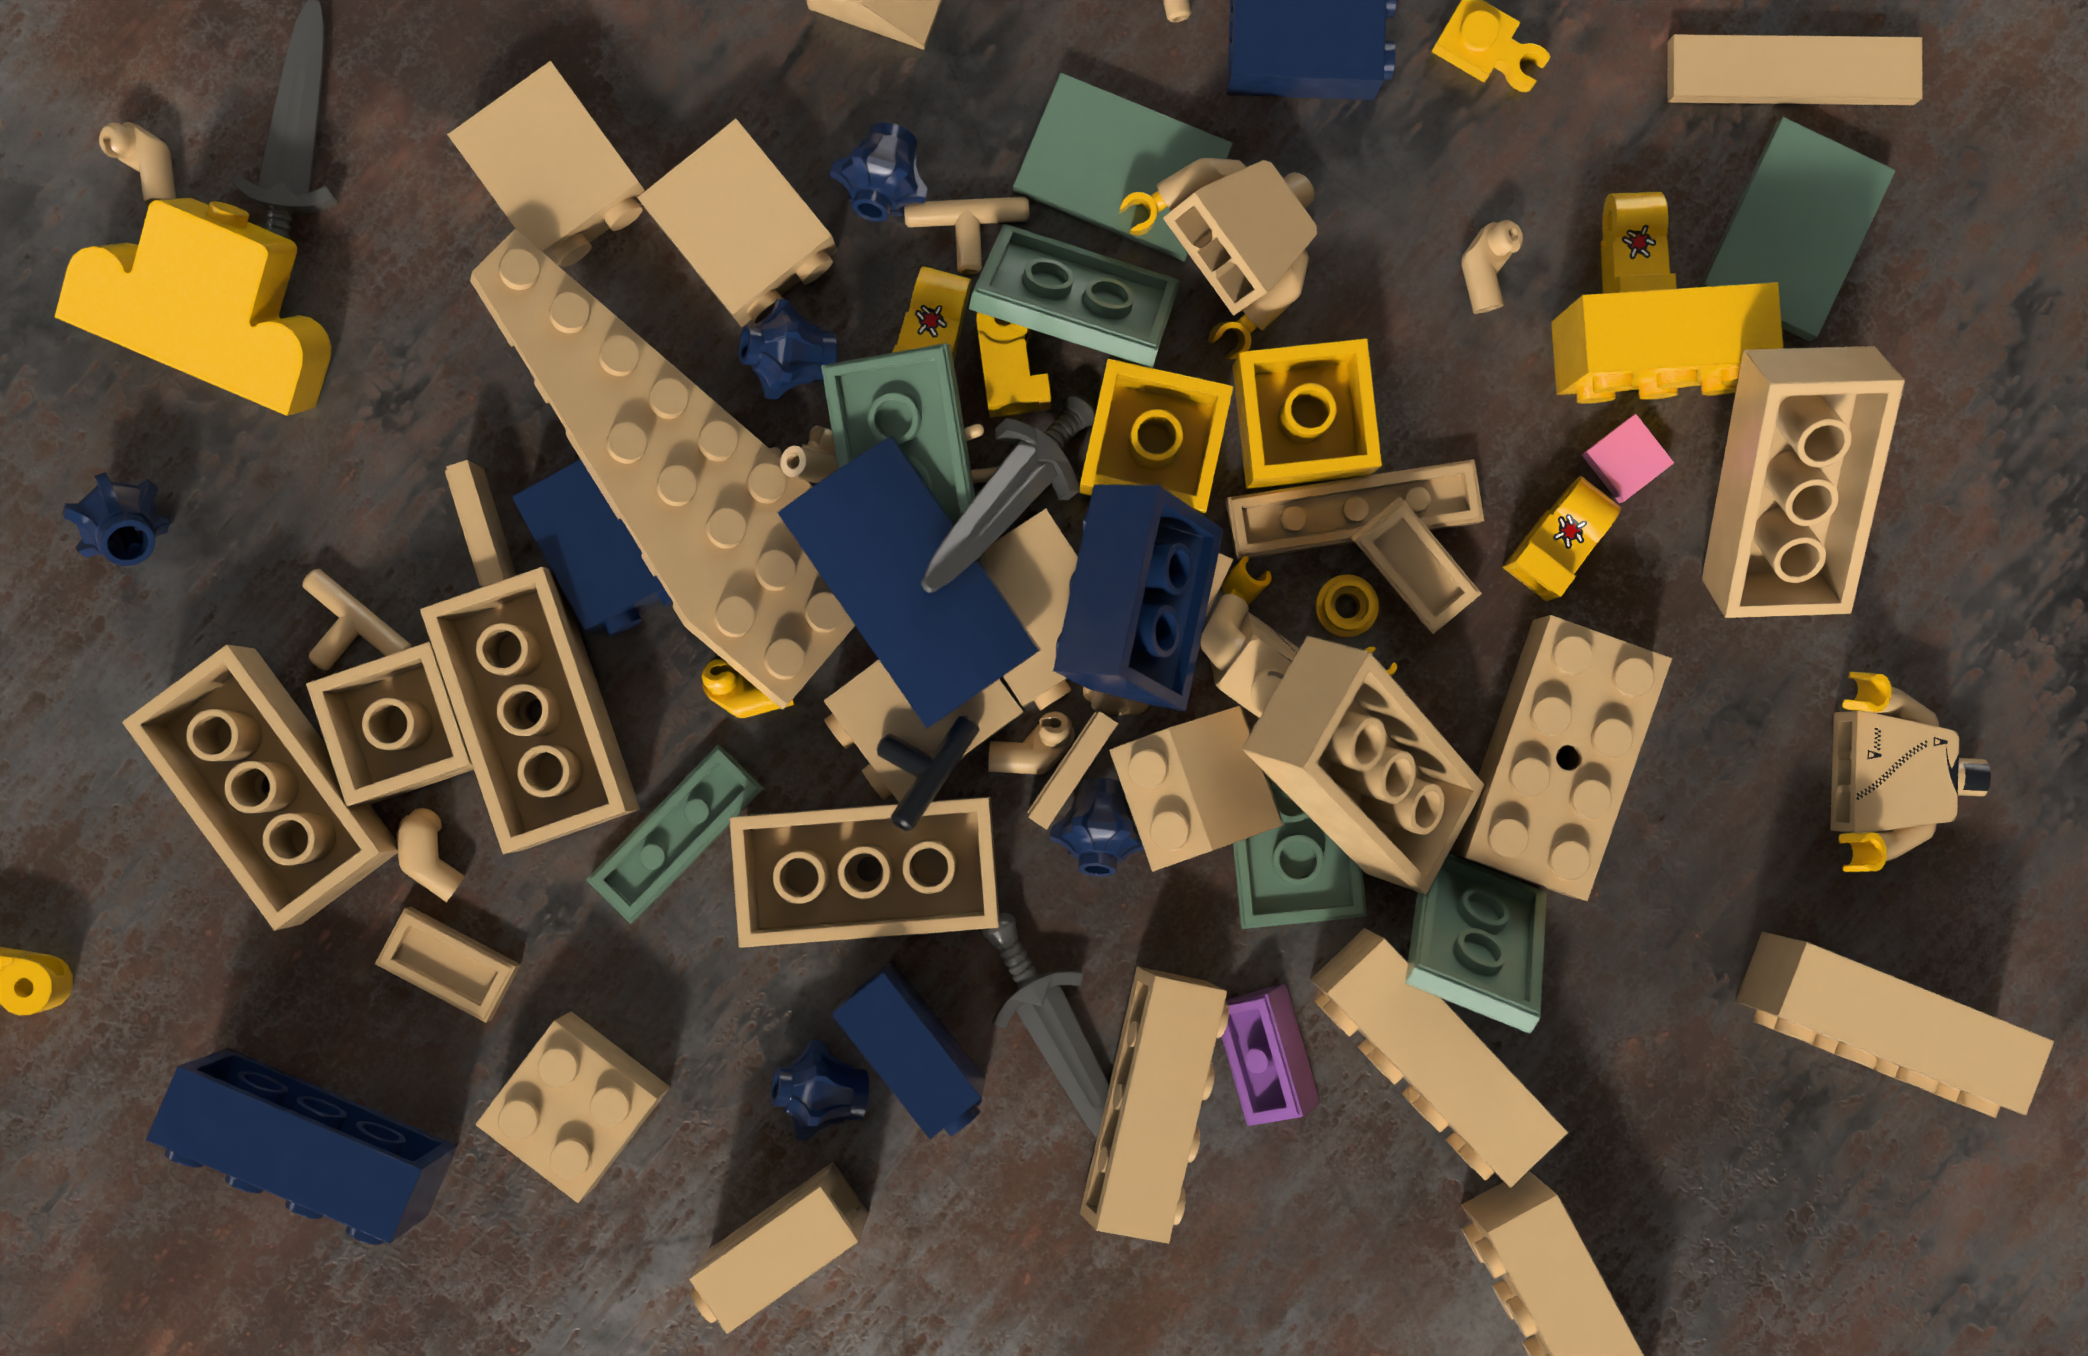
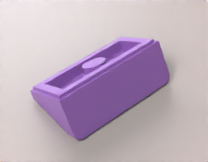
[1222,984,1320,1126]

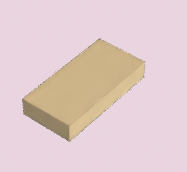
[445,460,517,587]
[1351,497,1482,634]
[1027,711,1118,830]
[375,907,521,1023]

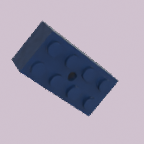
[146,1048,458,1245]

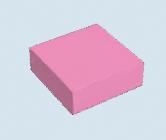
[1581,414,1674,503]

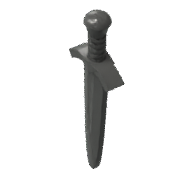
[229,0,338,239]
[921,395,1096,593]
[982,913,1109,1139]

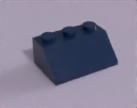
[1053,485,1224,712]

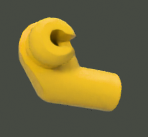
[701,659,795,718]

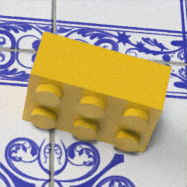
[1551,282,1783,404]

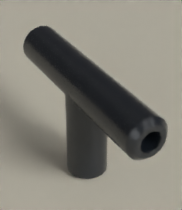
[877,715,980,832]

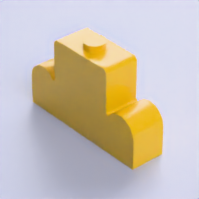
[55,198,331,416]

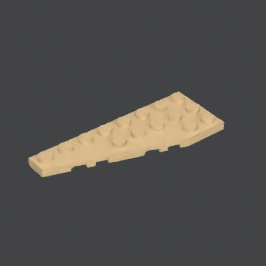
[470,229,855,710]

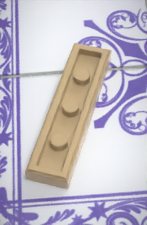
[1667,35,1923,105]
[1225,459,1484,561]

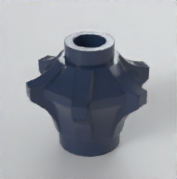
[830,122,928,222]
[739,299,837,400]
[62,472,170,566]
[1050,778,1144,877]
[771,1038,869,1141]

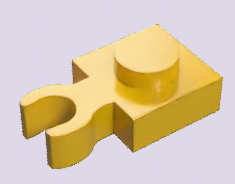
[1431,0,1550,92]

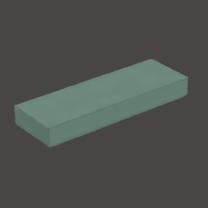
[586,744,766,924]

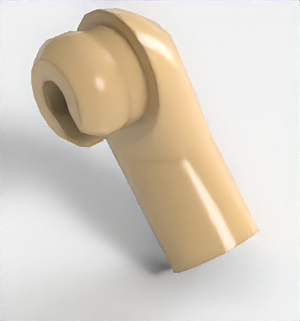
[1461,220,1523,314]

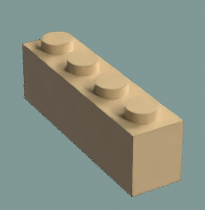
[1080,966,1229,1244]

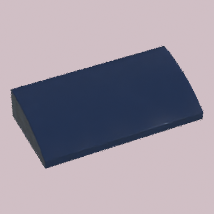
[777,436,1041,728]

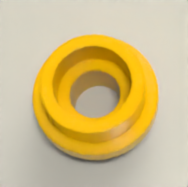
[1315,575,1379,638]

